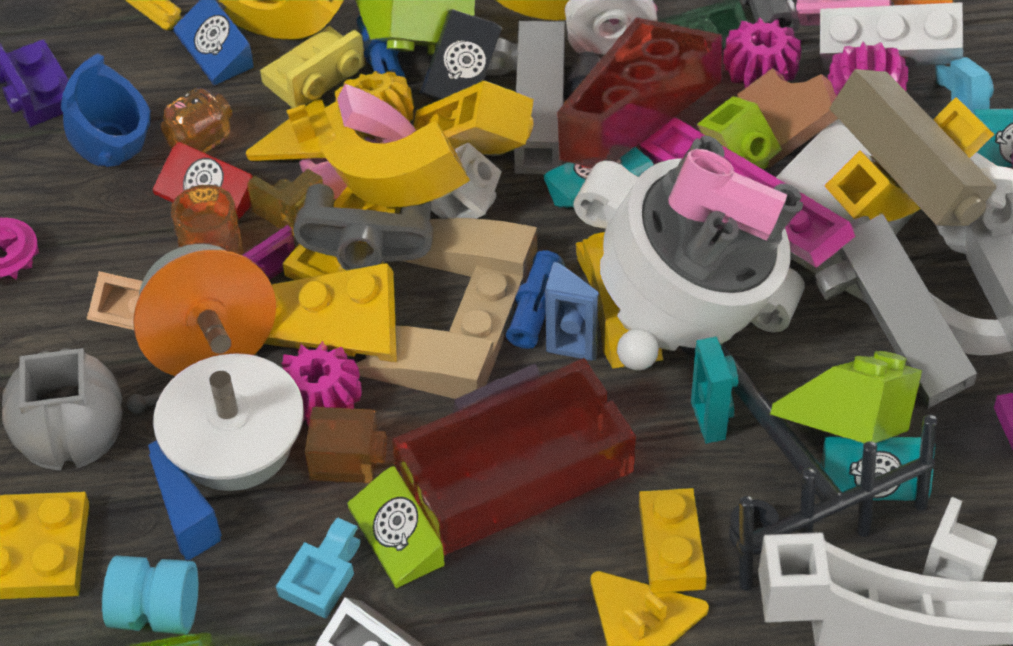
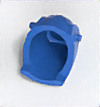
[61,53,151,167]

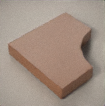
[737,68,838,168]

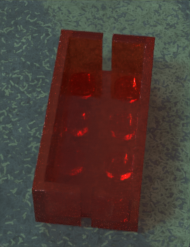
[392,358,636,555]

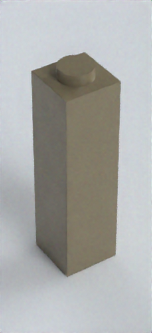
[829,69,997,226]

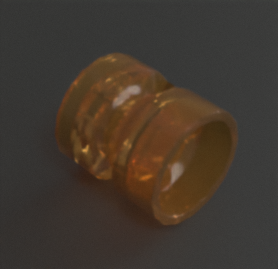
[171,184,244,255]

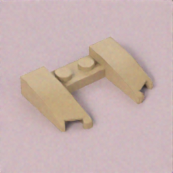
[356,218,538,404]

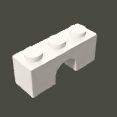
[820,2,963,69]

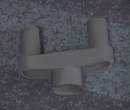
[293,183,434,271]

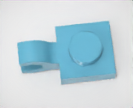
[935,57,994,113]
[276,518,361,619]

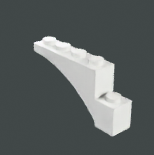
[758,533,1013,646]

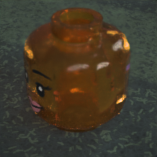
[161,87,233,153]

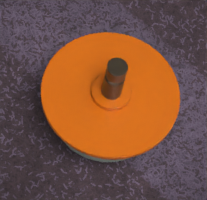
[133,244,276,376]

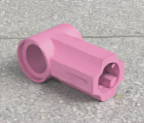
[668,149,787,241]

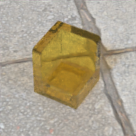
[247,169,323,237]

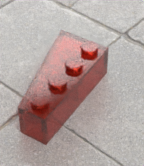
[557,17,722,168]

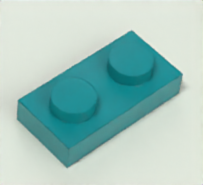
[691,336,738,444]

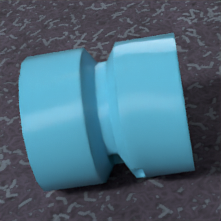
[102,555,199,635]

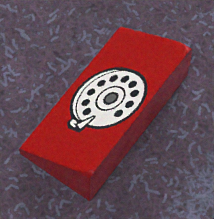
[153,142,258,229]

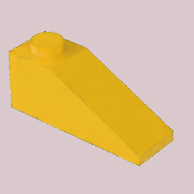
[413,81,534,154]

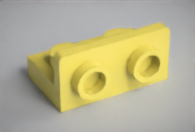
[260,26,366,108]

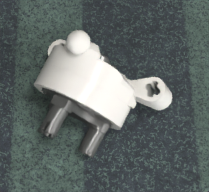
[573,136,805,371]

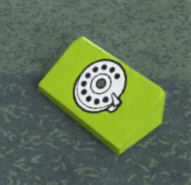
[347,466,445,588]

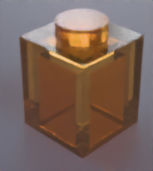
[305,407,387,483]

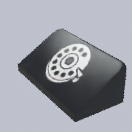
[420,9,502,102]

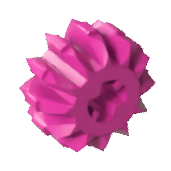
[723,17,802,88]
[828,41,908,97]
[281,341,362,431]

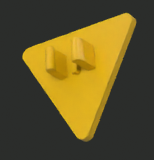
[246,99,331,161]
[590,571,709,646]

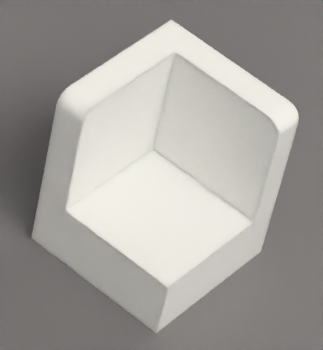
[923,497,997,581]

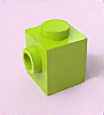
[697,96,782,170]

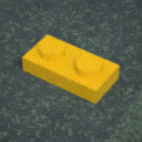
[639,488,707,593]

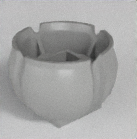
[2,348,123,470]

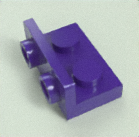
[0,39,69,127]

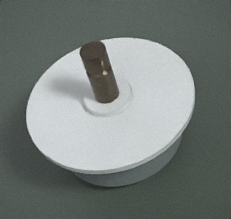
[153,354,304,491]

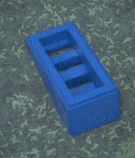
[148,440,222,560]

